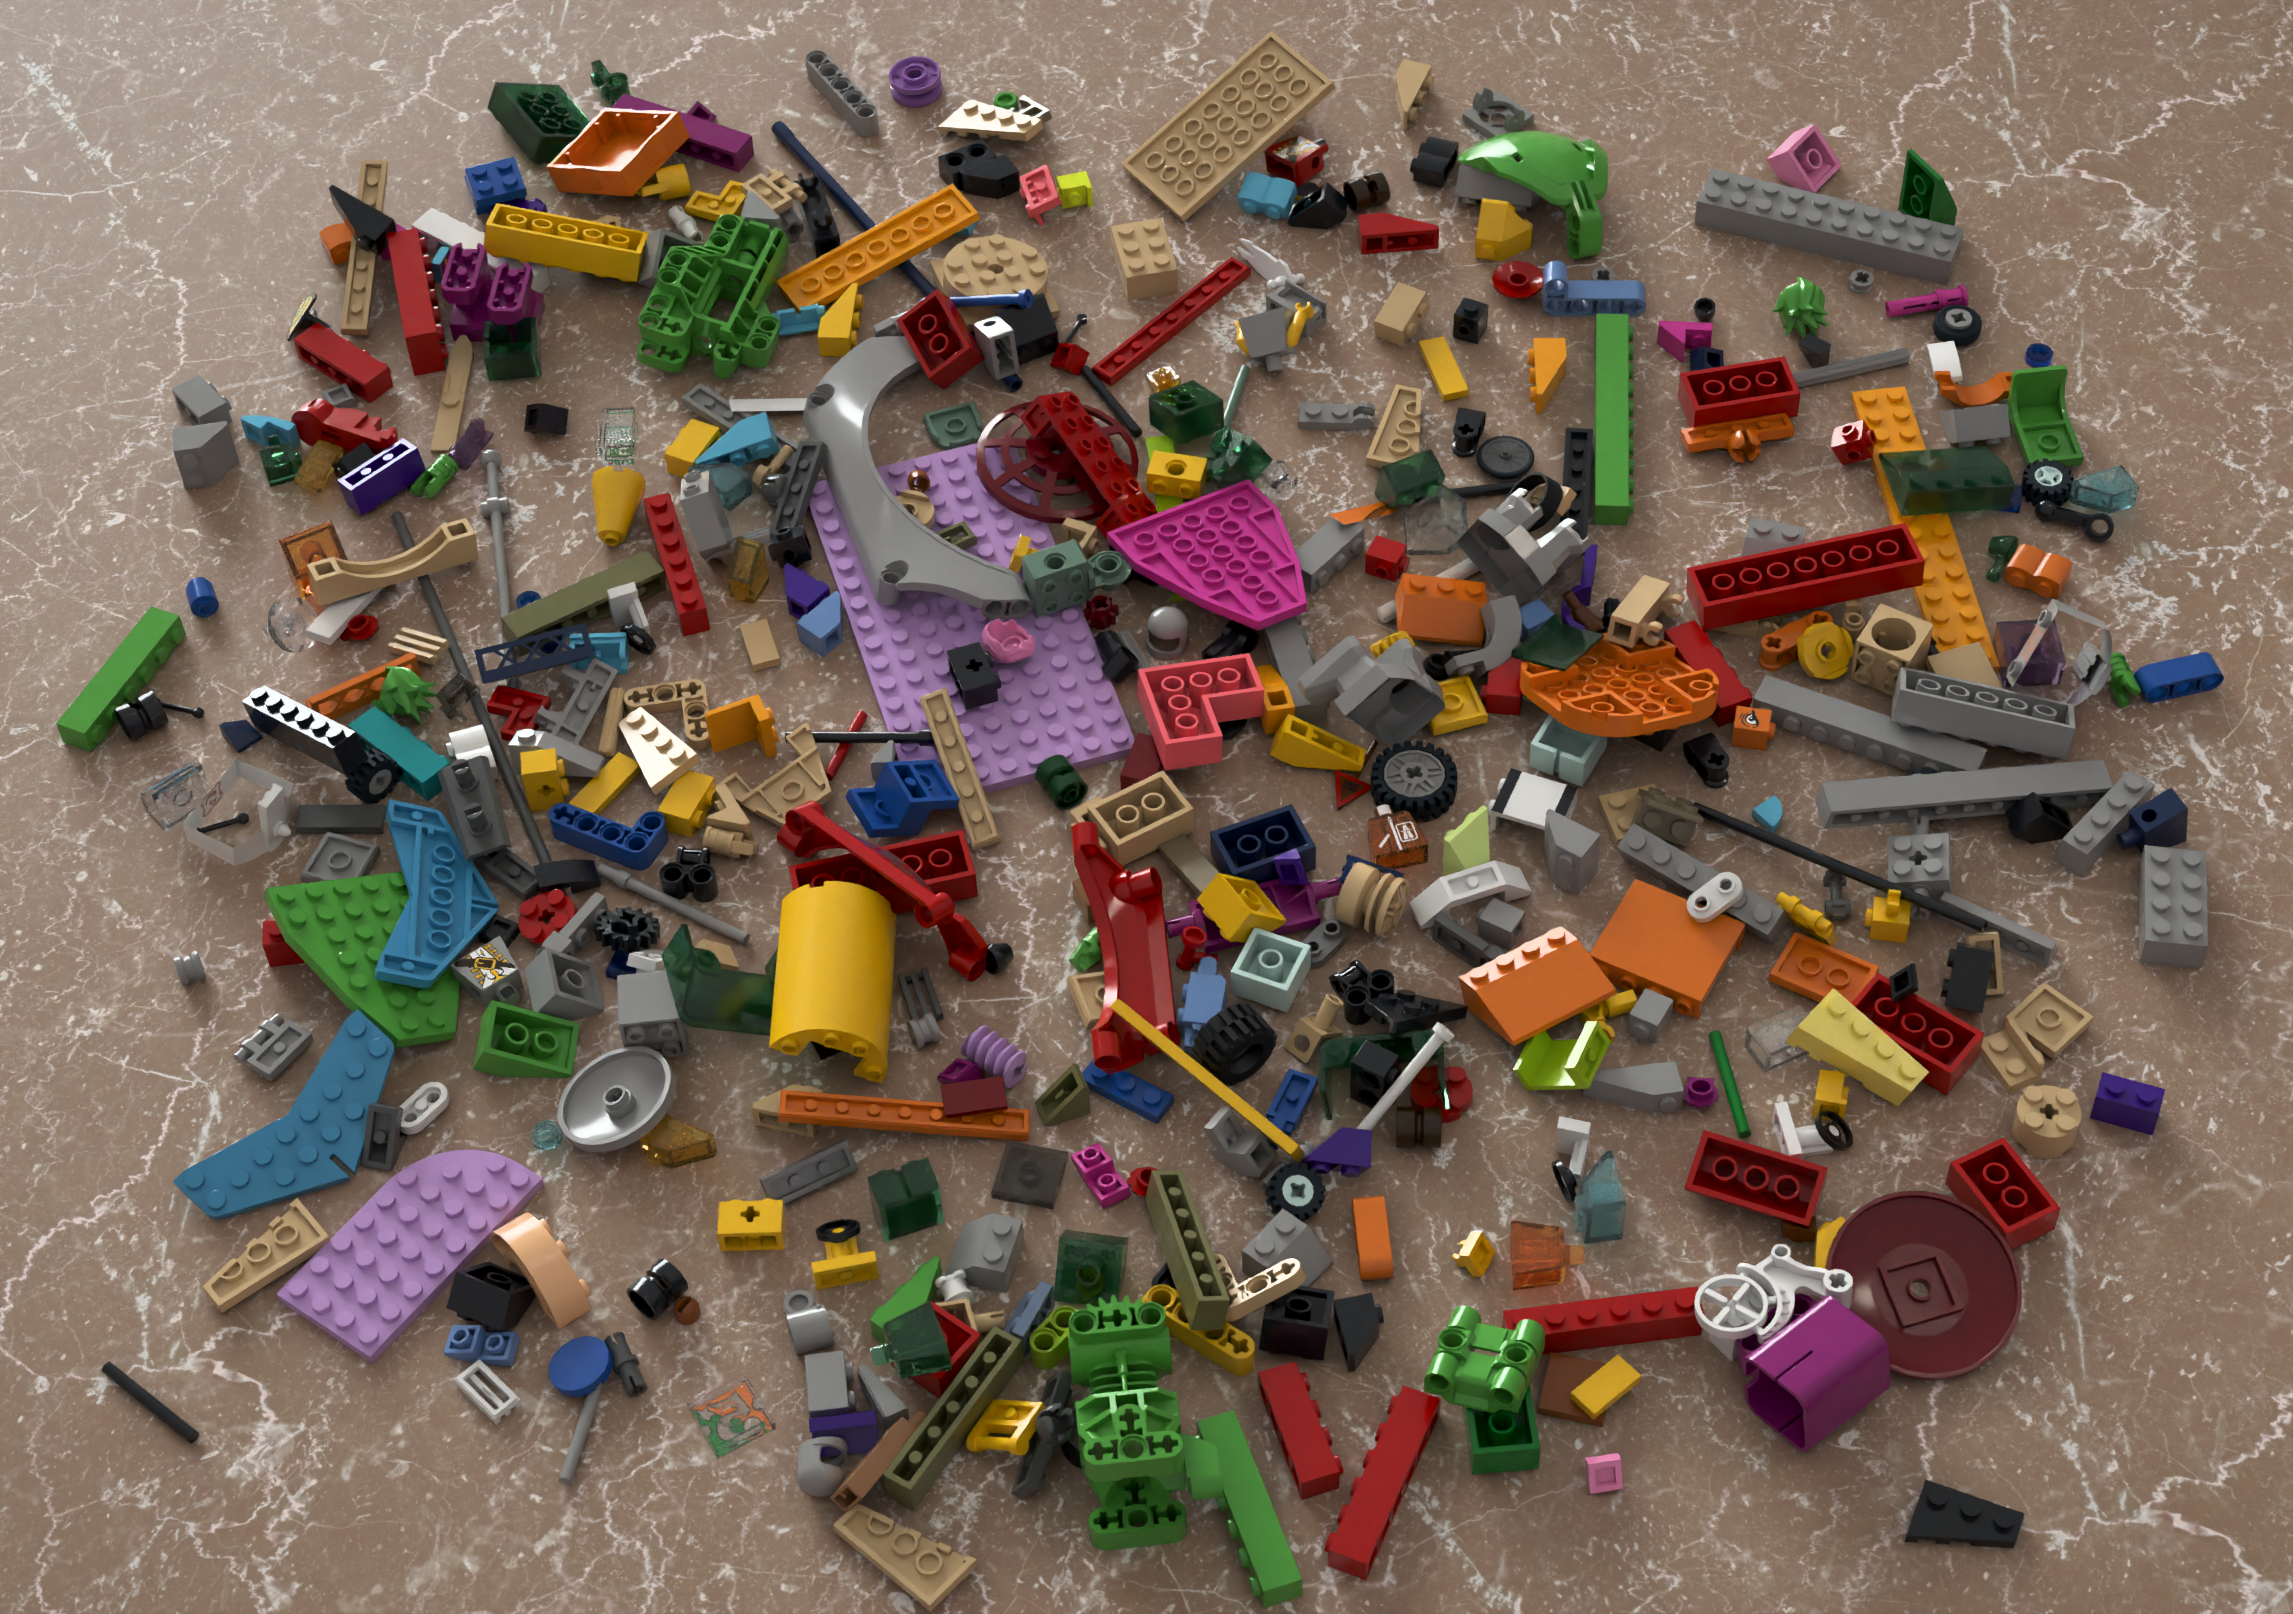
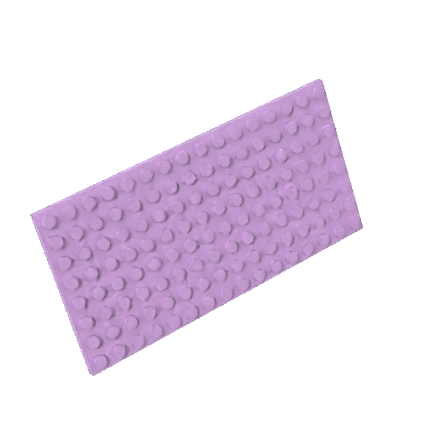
[808,437,1135,793]

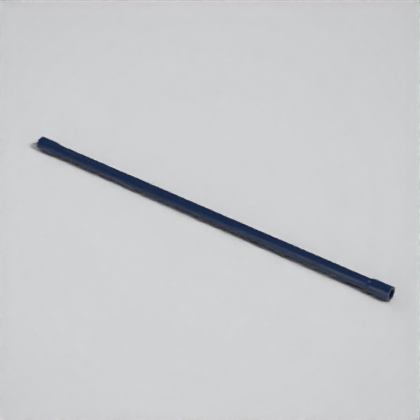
[771,121,1023,392]

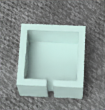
[1529,715,1608,787]

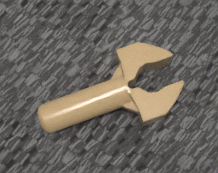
[752,445,793,490]

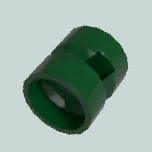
[1035,755,1088,810]

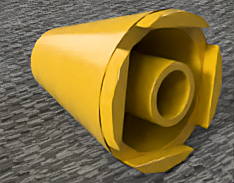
[591,466,646,546]

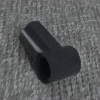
[1202,620,1259,660]
[1094,630,1139,684]

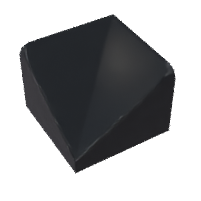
[1799,333,1831,368]

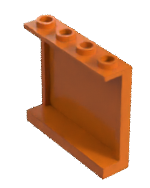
[1589,879,1746,1019]

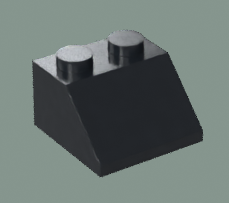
[995,293,1059,365]
[446,1262,536,1332]
[1259,1286,1334,1360]

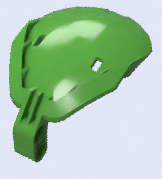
[1458,131,1608,260]

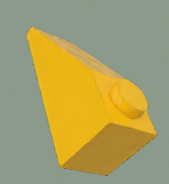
[1269,714,1366,771]

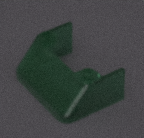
[662,924,778,1036]
[1319,1027,1451,1120]

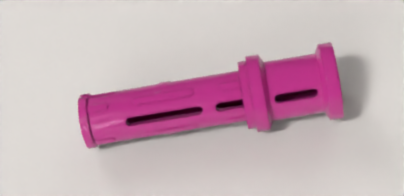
[1885,284,1968,318]

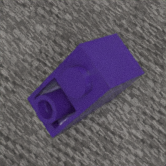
[784,563,830,620]
[1301,1127,1372,1178]

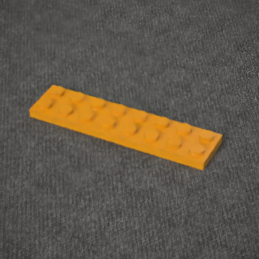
[776,183,980,314]

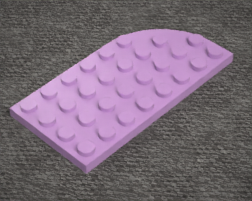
[276,1150,544,1364]

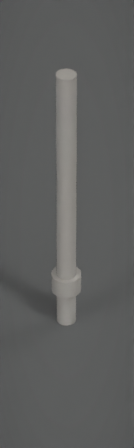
[597,863,750,945]

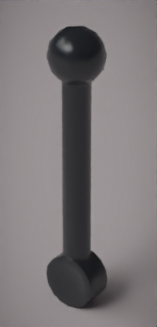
[1062,314,1087,343]
[158,698,205,719]
[197,813,249,833]

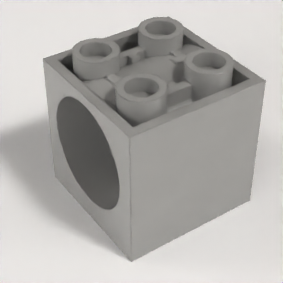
[617,969,688,1057]

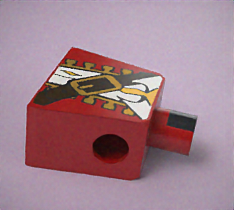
[1264,136,1328,187]

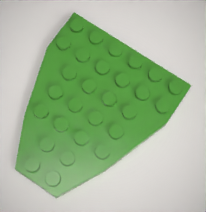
[264,872,460,1048]

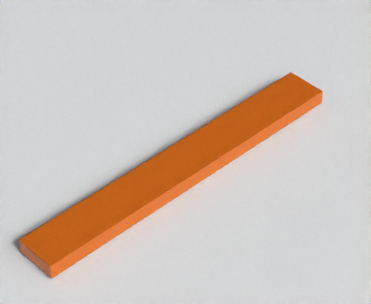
[778,1090,1030,1141]

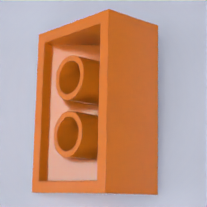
[1395,573,1487,647]

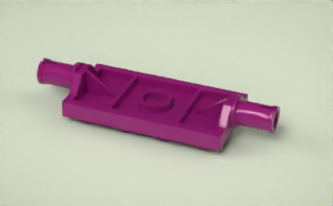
[1165,877,1342,954]

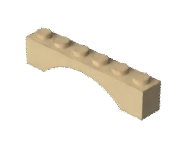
[307,518,479,606]

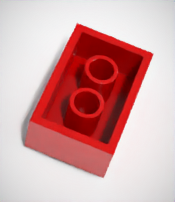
[896,289,985,390]
[1946,1137,2060,1250]

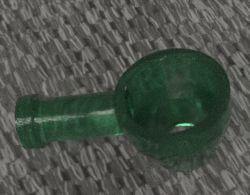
[1986,535,2019,582]

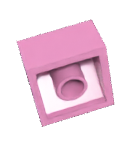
[1766,124,1842,193]

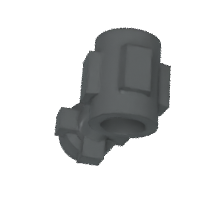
[1823,870,1851,920]

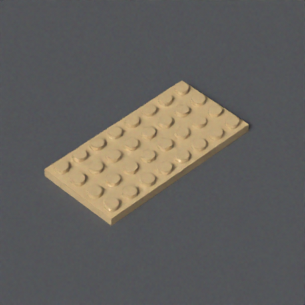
[1121,31,1335,222]

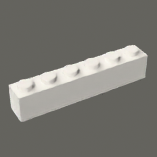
[411,208,551,293]

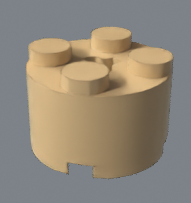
[2012,1085,2082,1159]

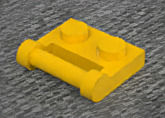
[966,1399,1046,1456]

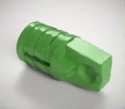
[1069,926,1103,973]

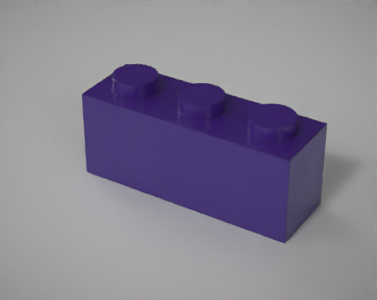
[337,438,426,516]

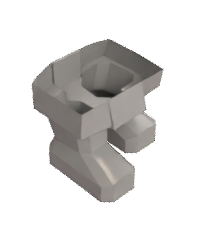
[1456,488,1591,606]
[1297,635,1445,748]

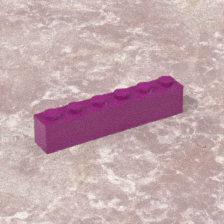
[611,93,754,173]

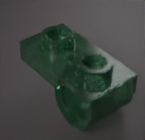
[590,60,631,107]

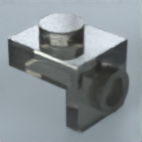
[435,672,480,723]

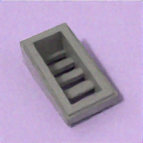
[857,1364,910,1431]

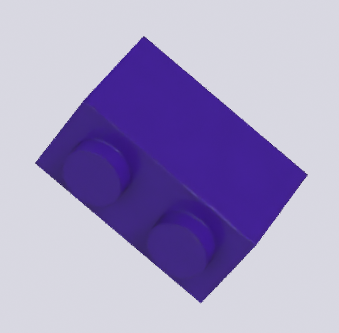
[2090,1072,2165,1135]

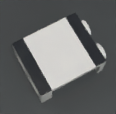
[1488,768,1578,831]

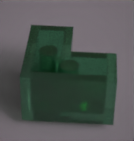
[1205,426,1273,490]

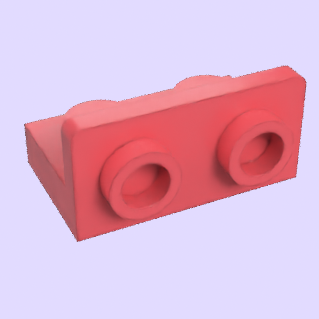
[1019,164,1062,226]

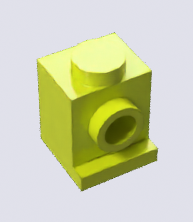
[1056,171,1093,209]

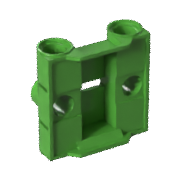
[1423,1306,1545,1413]

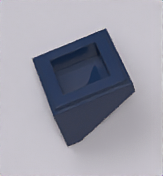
[219,720,263,753]

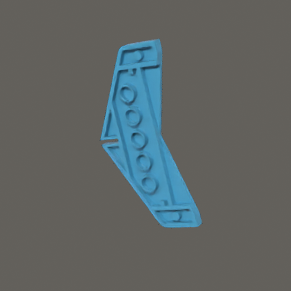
[375,799,499,988]
[173,1009,395,1220]

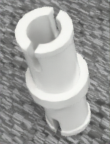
[668,205,704,242]

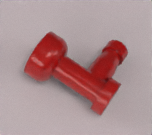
[1176,926,1218,971]

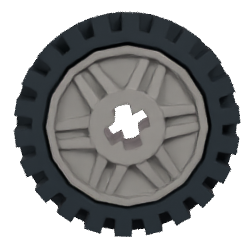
[1371,741,1458,823]

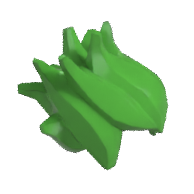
[1772,276,1829,338]
[372,666,437,725]

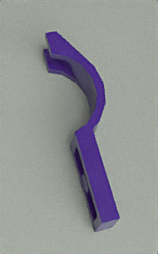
[1560,544,1598,650]

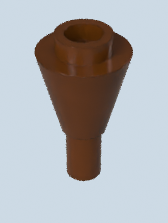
[1562,590,1604,640]

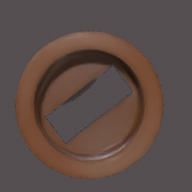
[907,469,930,493]
[674,1296,701,1325]

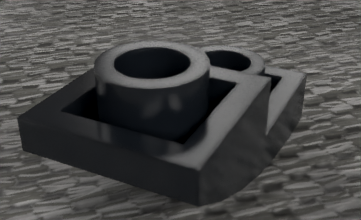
[533,859,601,894]

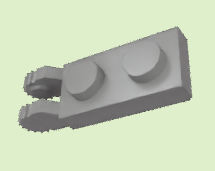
[1299,402,1375,431]

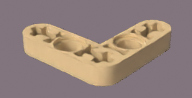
[624,679,711,750]
[1214,1254,1306,1322]

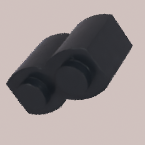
[1410,136,1459,187]

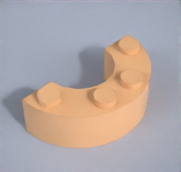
[491,1212,591,1330]

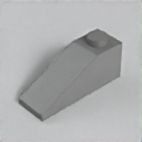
[509,729,605,777]
[1582,1061,1684,1113]

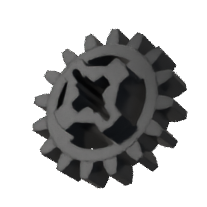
[594,907,660,953]

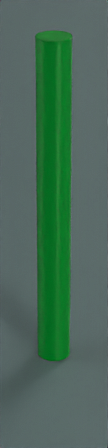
[1709,1030,1751,1138]

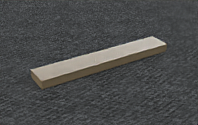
[919,687,1002,851]

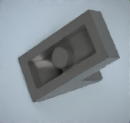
[361,1102,407,1171]

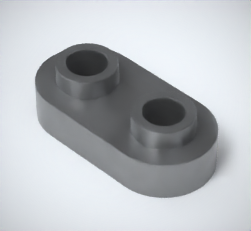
[1301,919,1347,969]

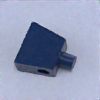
[2116,788,2188,853]

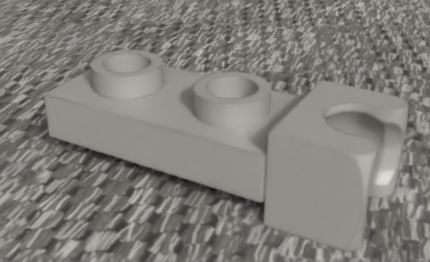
[541,892,608,957]

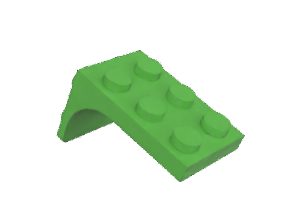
[2007,365,2084,467]

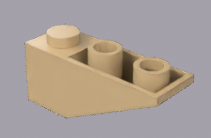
[1395,59,1434,131]

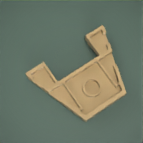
[716,722,834,828]

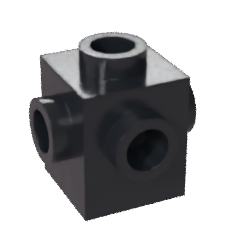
[768,525,812,569]

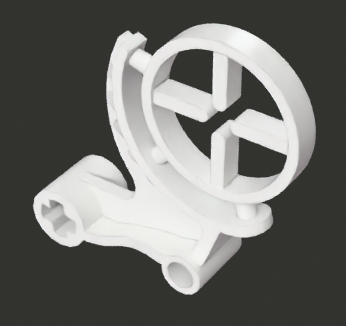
[1695,1244,1853,1344]

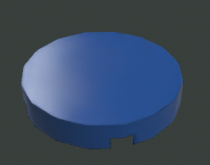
[549,1336,613,1397]

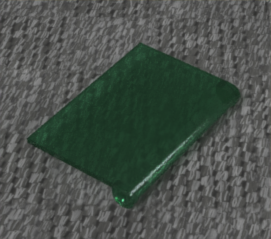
[1512,614,1604,672]

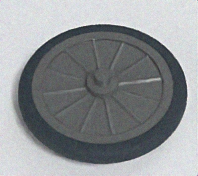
[1476,436,1534,479]

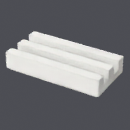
[454,1359,522,1425]

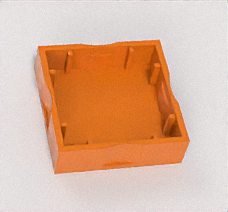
[547,108,690,197]

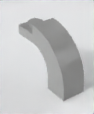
[1444,594,1522,679]

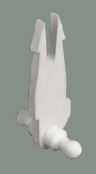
[1236,238,1305,290]

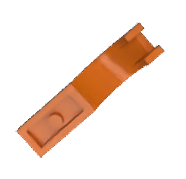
[1934,371,2013,408]

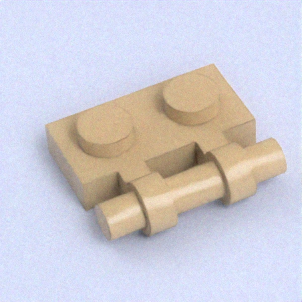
[741,169,807,215]

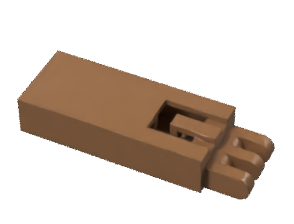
[830,1411,927,1513]

